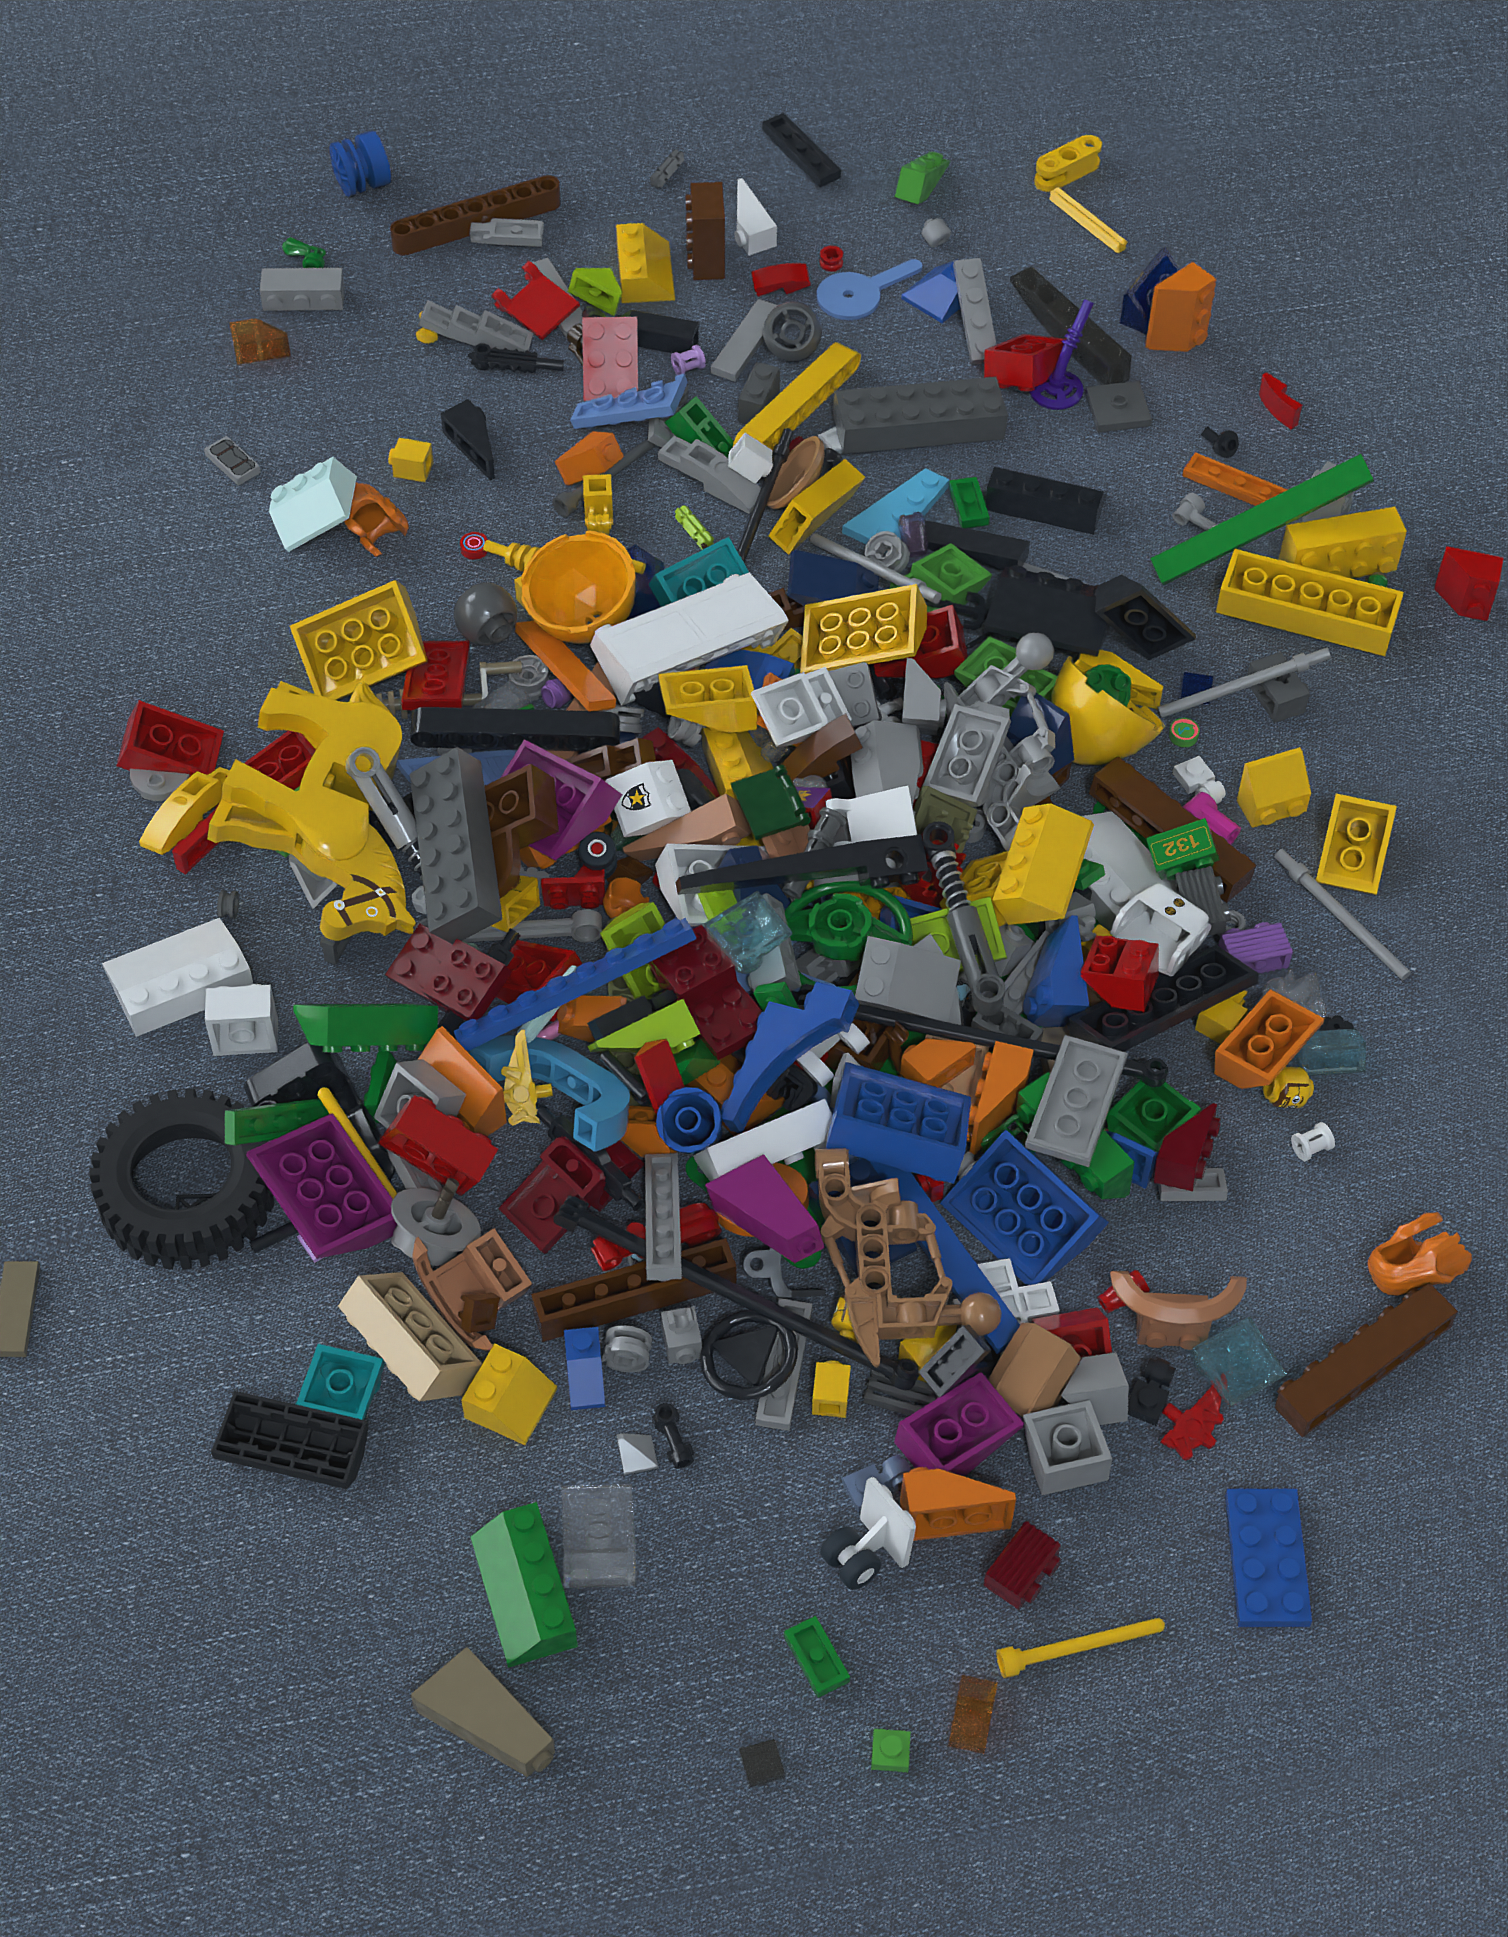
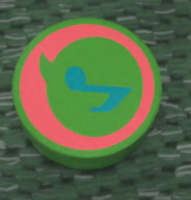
[1169,718,1200,747]

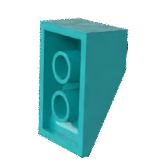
[648,537,749,607]

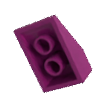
[894,1372,1024,1477]

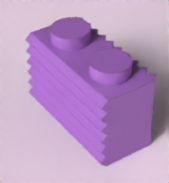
[1218,922,1293,974]

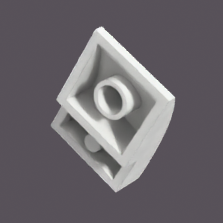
[751,667,852,747]

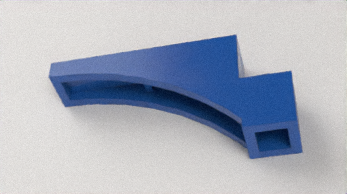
[721,981,859,1134]

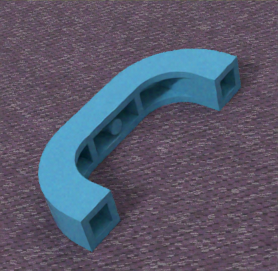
[469,1035,630,1152]

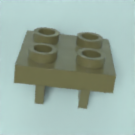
[913,786,978,853]

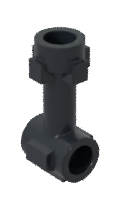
[652,1403,694,1469]

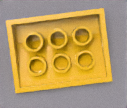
[290,580,428,701]
[800,584,927,674]

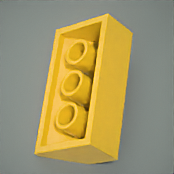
[701,726,774,800]
[992,804,1094,925]

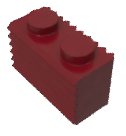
[983,1521,1062,1610]

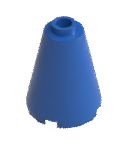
[656,1087,723,1154]

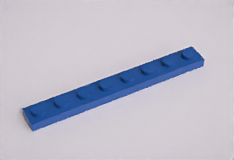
[454,918,697,1052]

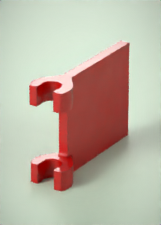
[491,261,580,340]

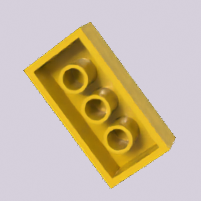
[1279,507,1407,578]

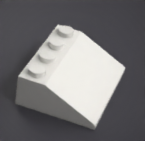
[1082,811,1177,932]
[655,844,794,927]
[102,918,253,1037]

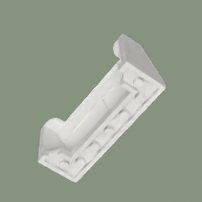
[590,572,789,706]

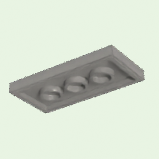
[1025,1035,1128,1167]

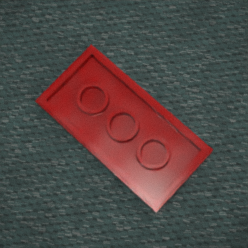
[401,641,470,710]

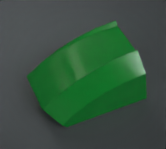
[1107,1070,1201,1152]

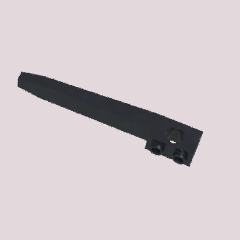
[675,834,929,895]

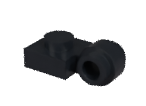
[1128,1357,1176,1426]

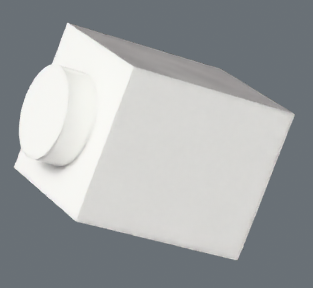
[728,433,773,484]

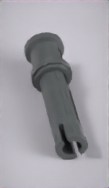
[782,807,846,899]

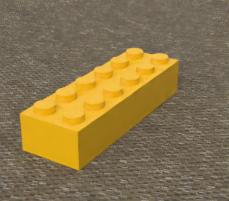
[1216,549,1404,656]

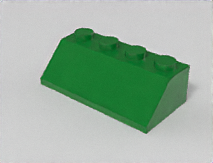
[293,1003,438,1052]
[1017,1072,1135,1200]
[470,1502,578,1668]

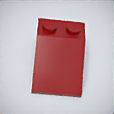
[984,334,1066,391]
[874,604,968,678]
[116,700,224,777]
[496,940,582,1022]

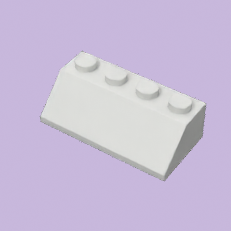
[693,1099,832,1181]

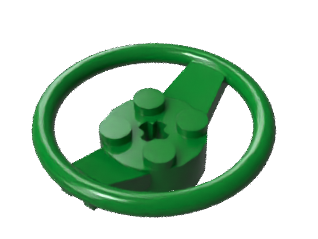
[784,881,913,995]

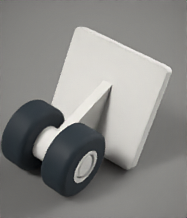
[820,1477,916,1590]

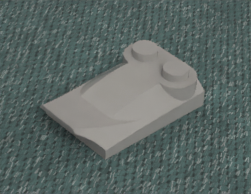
[923,701,1011,807]

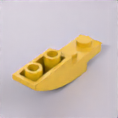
[139,767,230,855]

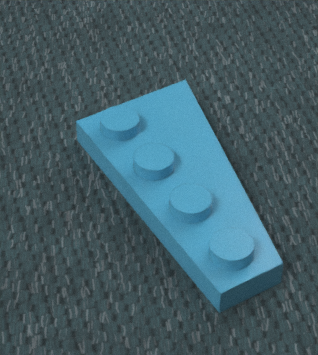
[842,468,949,554]

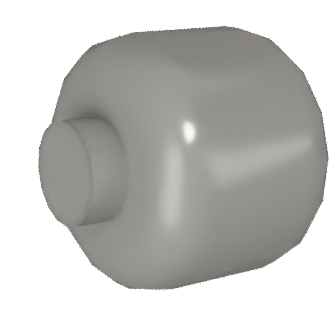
[921,218,951,248]

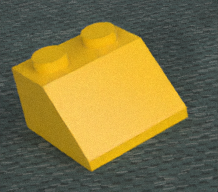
[1237,747,1311,828]
[461,1343,557,1445]

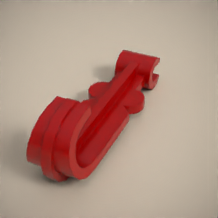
[591,1203,722,1271]

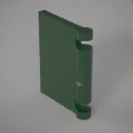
[730,764,811,840]

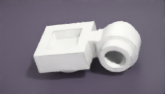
[1173,756,1226,804]

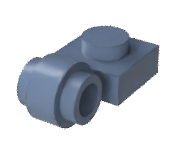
[842,1455,911,1512]

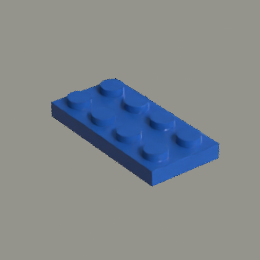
[1225,1489,1312,1627]

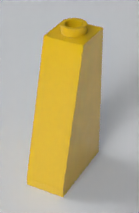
[768,459,866,555]

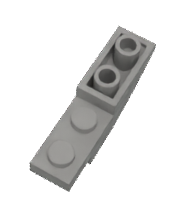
[658,435,761,514]

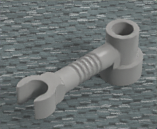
[1172,493,1218,530]

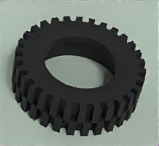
[89,1089,274,1270]

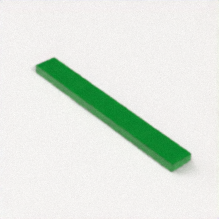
[1150,454,1374,586]

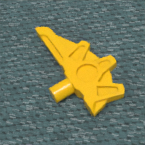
[501,1029,553,1126]

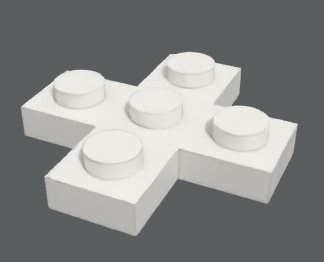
[952,1258,1060,1356]

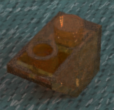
[229,318,291,365]

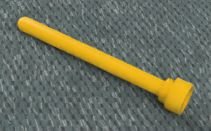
[318,1087,398,1199]
[996,1618,1165,1678]

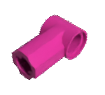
[1182,792,1241,845]

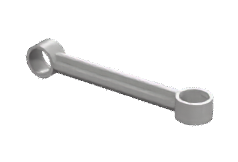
[414,909,602,943]

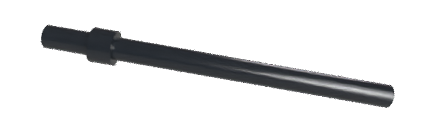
[737,428,794,563]

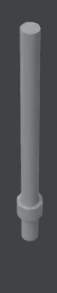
[810,533,942,604]
[1158,647,1331,718]
[1274,849,1411,981]

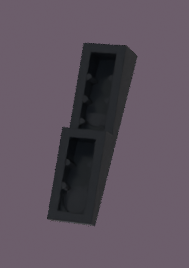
[913,520,1030,570]

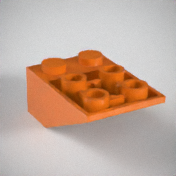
[967,1041,1034,1155]

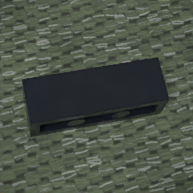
[587,995,653,1041]

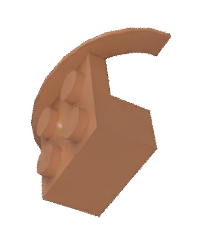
[412,1228,532,1352]
[1110,1271,1247,1350]

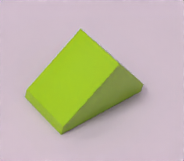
[567,268,623,316]

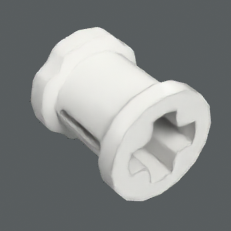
[1291,1122,1335,1162]

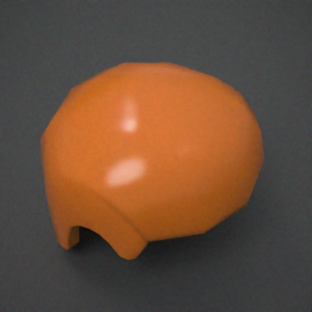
[603,877,649,919]

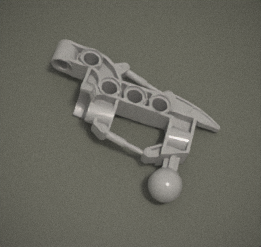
[944,633,1061,851]

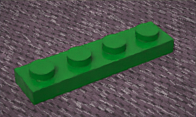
[225,1099,329,1145]

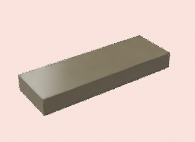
[0,1261,40,1357]

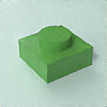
[871,1729,911,1772]

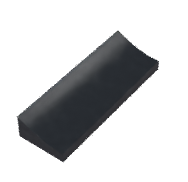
[1069,945,1259,1052]

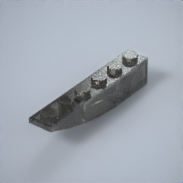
[1010,266,1132,385]

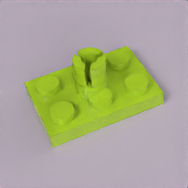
[910,897,1007,972]

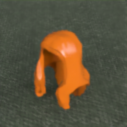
[344,482,409,557]
[1368,1212,1472,1296]

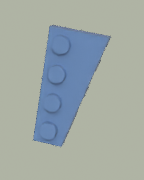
[570,374,688,429]

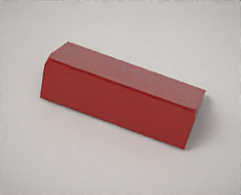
[634,1039,685,1115]

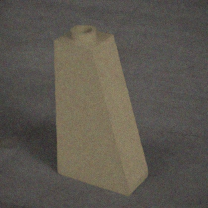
[410,1647,555,1777]

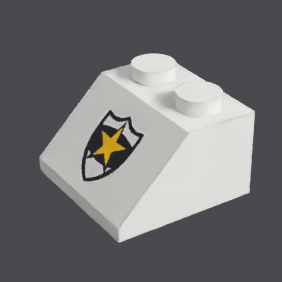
[605,760,691,837]

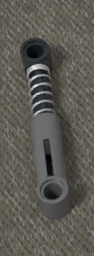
[923,821,1005,1016]

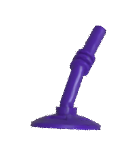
[1029,299,1094,410]

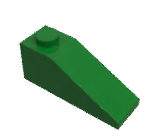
[664,396,734,458]

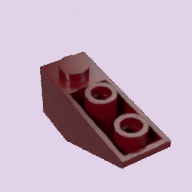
[1154,1103,1221,1192]

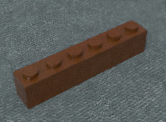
[1089,756,1256,903]
[531,1238,737,1342]
[1274,1283,1458,1438]

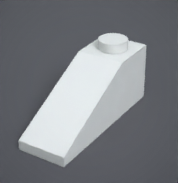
[735,178,777,256]

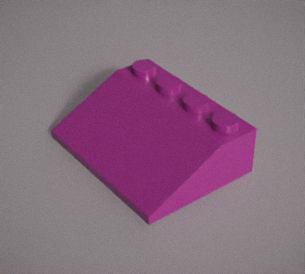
[500,739,623,861]
[246,1113,398,1259]

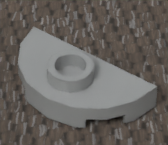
[130,768,190,801]

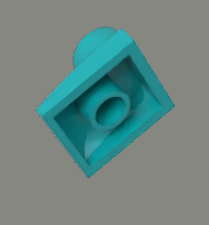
[296,1344,385,1420]

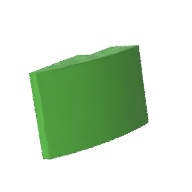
[889,543,992,612]
[954,636,1058,717]

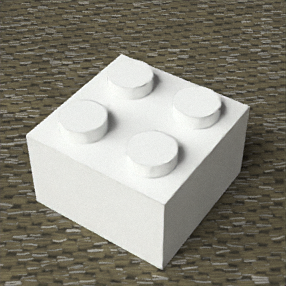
[205,984,278,1056]

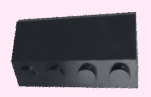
[985,467,1107,535]

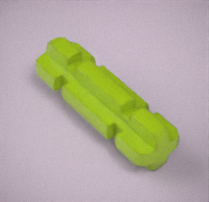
[675,505,714,550]

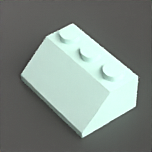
[269,457,357,552]

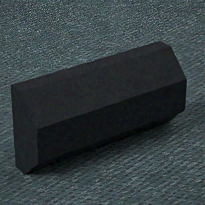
[211,1391,368,1489]

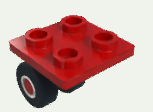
[541,832,617,910]

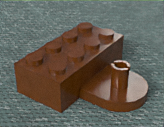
[484,764,559,898]

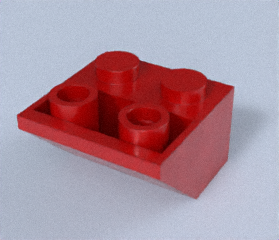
[1081,935,1159,1012]

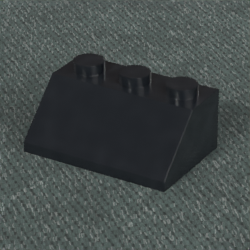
[1095,575,1196,660]

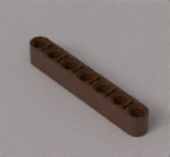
[390,175,561,256]

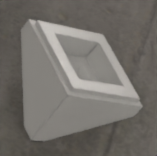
[617,1433,658,1475]

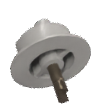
[391,1178,481,1268]

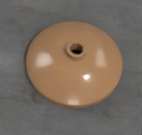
[767,436,825,509]

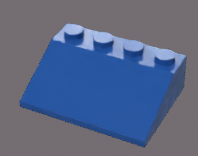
[826,1062,971,1184]
[940,1129,1109,1286]

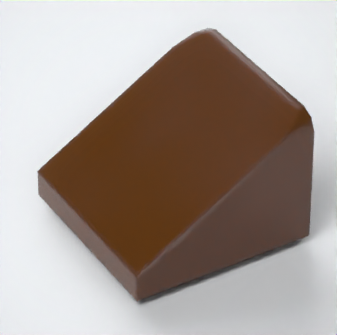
[607,856,654,885]

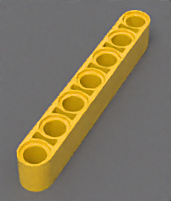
[733,342,861,451]

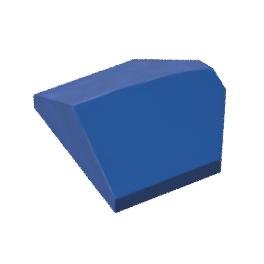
[1105,1130,1159,1189]

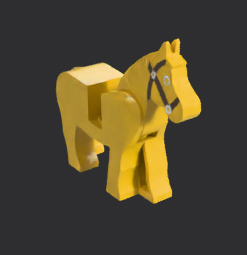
[207,681,416,941]

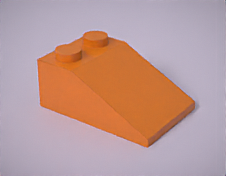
[900,1467,1016,1541]

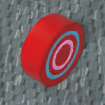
[460,532,488,560]

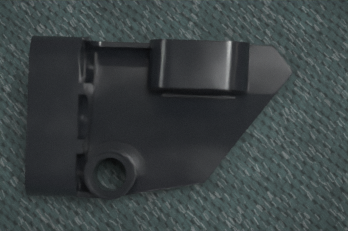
[244,1042,396,1182]

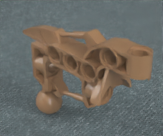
[815,1148,1002,1367]

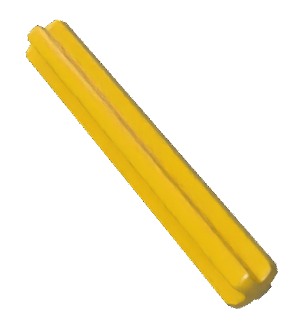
[1049,187,1127,253]

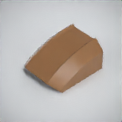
[988,1323,1081,1417]

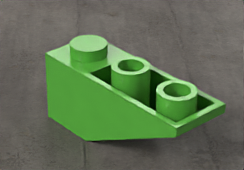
[895,152,950,205]

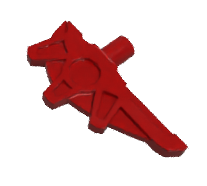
[1160,1373,1227,1461]

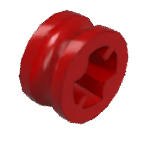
[820,245,843,272]

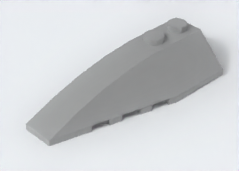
[851,720,923,869]

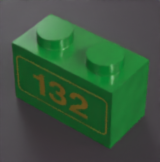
[1146,818,1220,880]

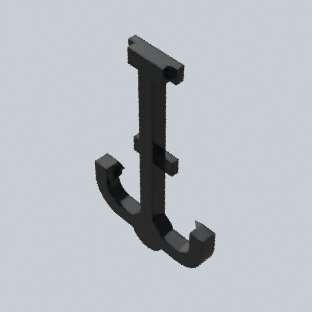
[924,591,989,630]

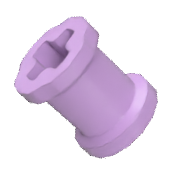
[671,345,706,375]

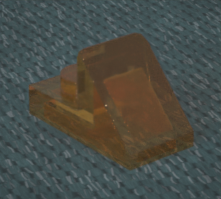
[948,1675,998,1754]

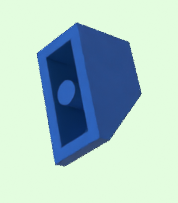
[564,1327,605,1410]

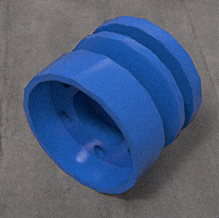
[329,130,391,197]

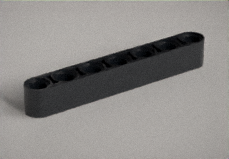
[410,707,620,751]

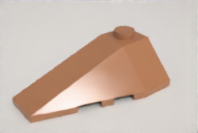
[623,794,751,861]

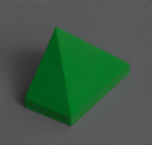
[673,1039,720,1086]

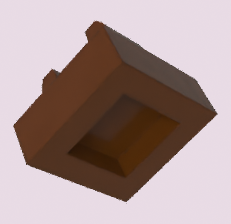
[458,1292,500,1333]

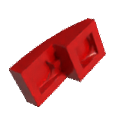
[751,263,811,297]
[1259,372,1302,430]

